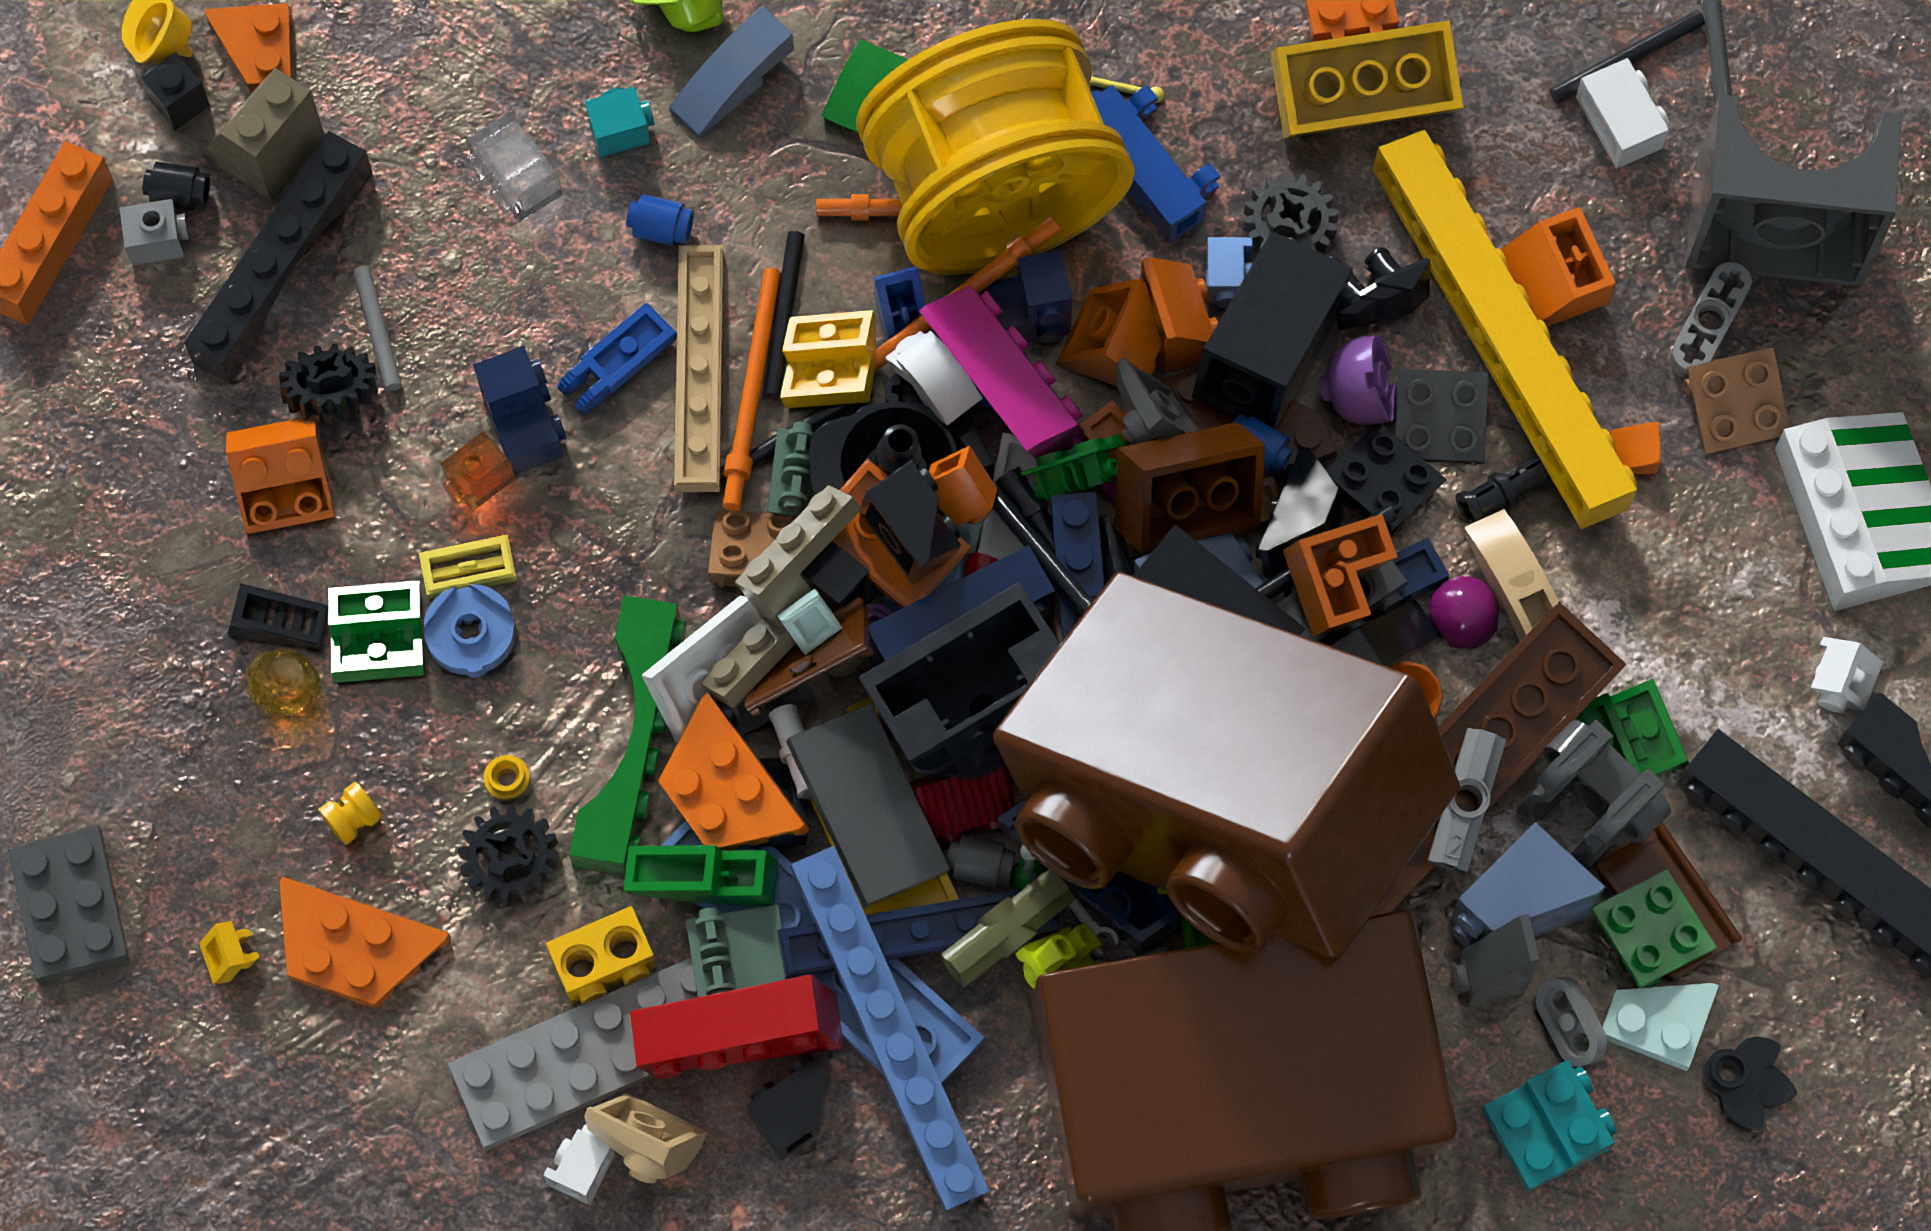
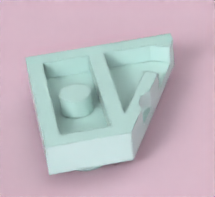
[1602,983,1719,1071]

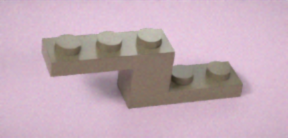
[700,485,862,709]

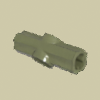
[939,869,1075,988]

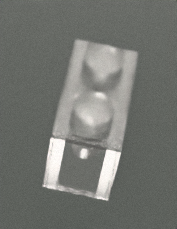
[466,111,563,222]

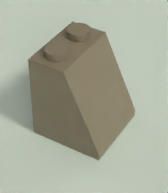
[202,68,325,202]

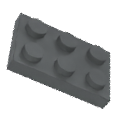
[7,826,130,984]

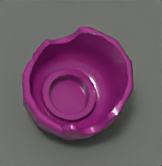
[1429,575,1499,649]

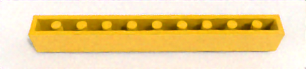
[1372,130,1637,529]

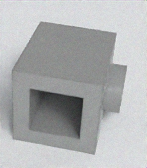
[119,199,190,265]

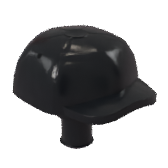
[809,402,957,512]

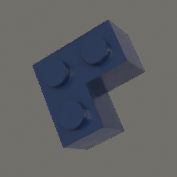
[979,250,1072,343]
[473,346,567,475]

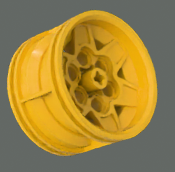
[856,19,1135,275]

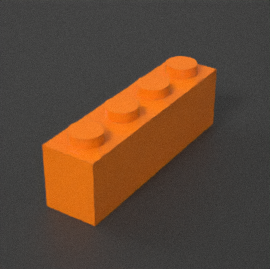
[0,141,113,326]

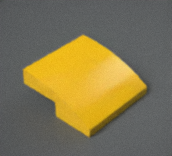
[780,310,876,408]

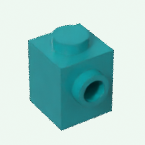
[584,86,655,158]

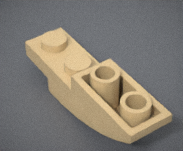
[1462,509,1560,641]

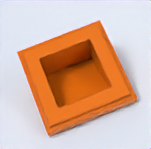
[1610,422,1661,474]

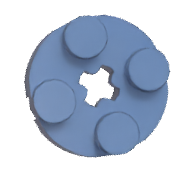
[424,584,517,678]

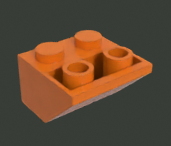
[1500,207,1616,327]
[226,415,335,535]

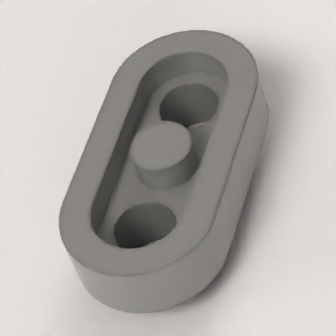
[1536,976,1607,1067]

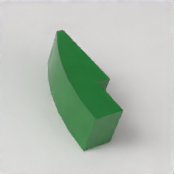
[623,845,779,906]

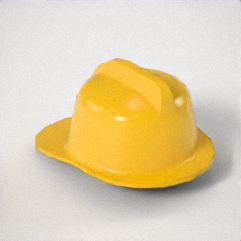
[122,0,194,64]

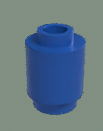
[626,194,694,246]
[1233,414,1293,476]

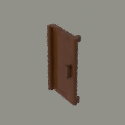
[745,598,874,717]
[1594,823,1742,982]

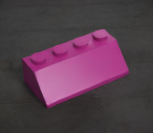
[919,285,1085,458]

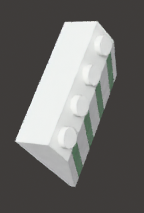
[1775,412,1931,611]

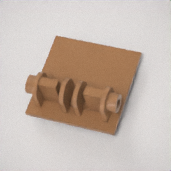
[1683,347,1790,455]
[708,511,797,588]

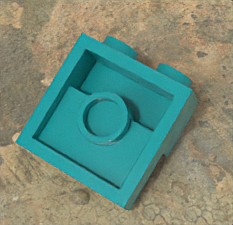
[1481,1059,1617,1192]

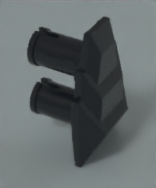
[1337,247,1430,331]

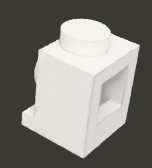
[1811,637,1883,713]
[543,1125,615,1205]

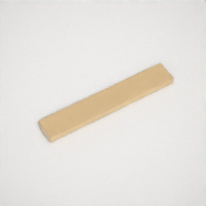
[674,245,724,492]

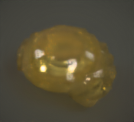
[246,648,321,718]

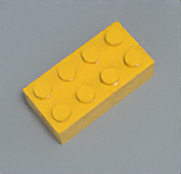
[1270,20,1463,139]

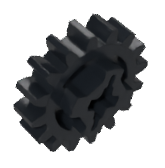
[279,344,378,422]
[458,804,560,907]

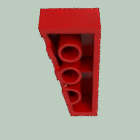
[630,974,844,1079]

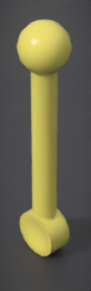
[1089,75,1165,104]

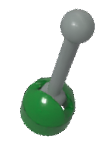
[1011,845,1047,890]

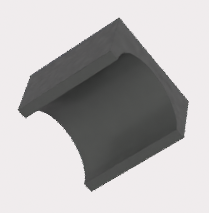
[1685,95,1902,287]

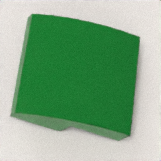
[821,39,909,133]
[329,581,425,683]
[1575,678,1690,777]

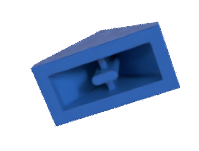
[873,267,932,341]

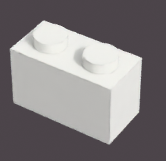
[1576,58,1670,169]

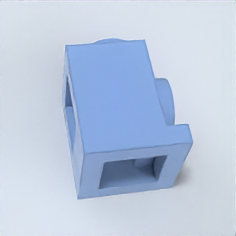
[1206,237,1252,309]

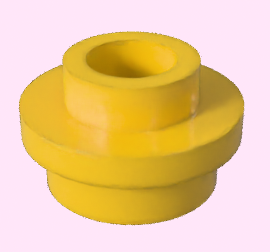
[484,755,530,801]

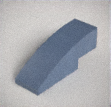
[669,6,794,139]

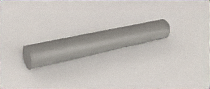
[353,266,402,391]

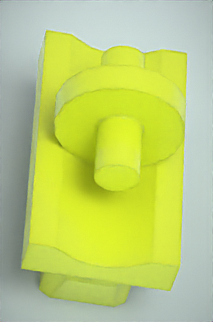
[1015,923,1101,989]

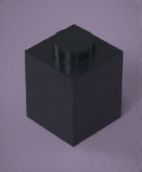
[141,52,210,130]

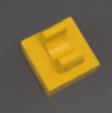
[199,921,260,985]

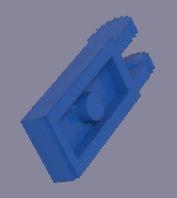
[557,303,677,414]

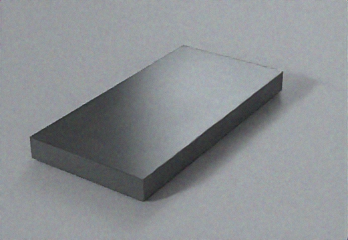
[786,704,950,908]

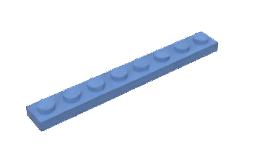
[790,846,990,1212]

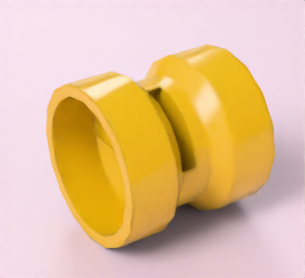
[318,782,383,846]

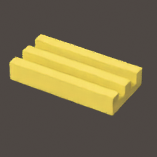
[419,534,517,600]

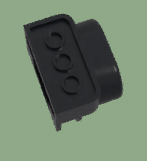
[859,581,1060,781]

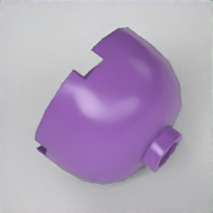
[1320,335,1396,426]

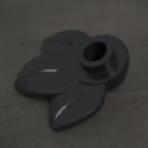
[1704,1037,1797,1130]

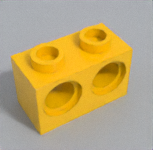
[546,906,657,1004]

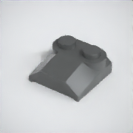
[1116,357,1199,445]

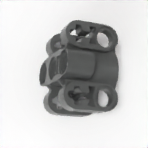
[1516,720,1671,871]

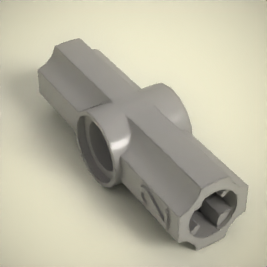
[1427,728,1506,874]

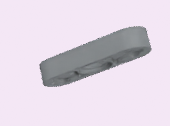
[1669,262,1752,379]

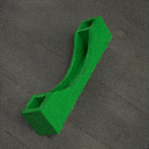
[569,595,686,876]

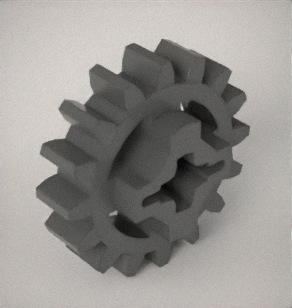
[1242,172,1339,254]

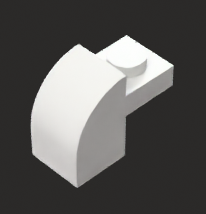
[885,331,983,425]

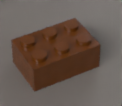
[1115,422,1265,553]

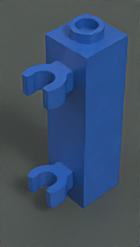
[1091,85,1221,243]

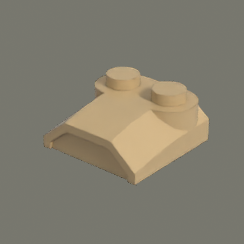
[584,1092,707,1183]

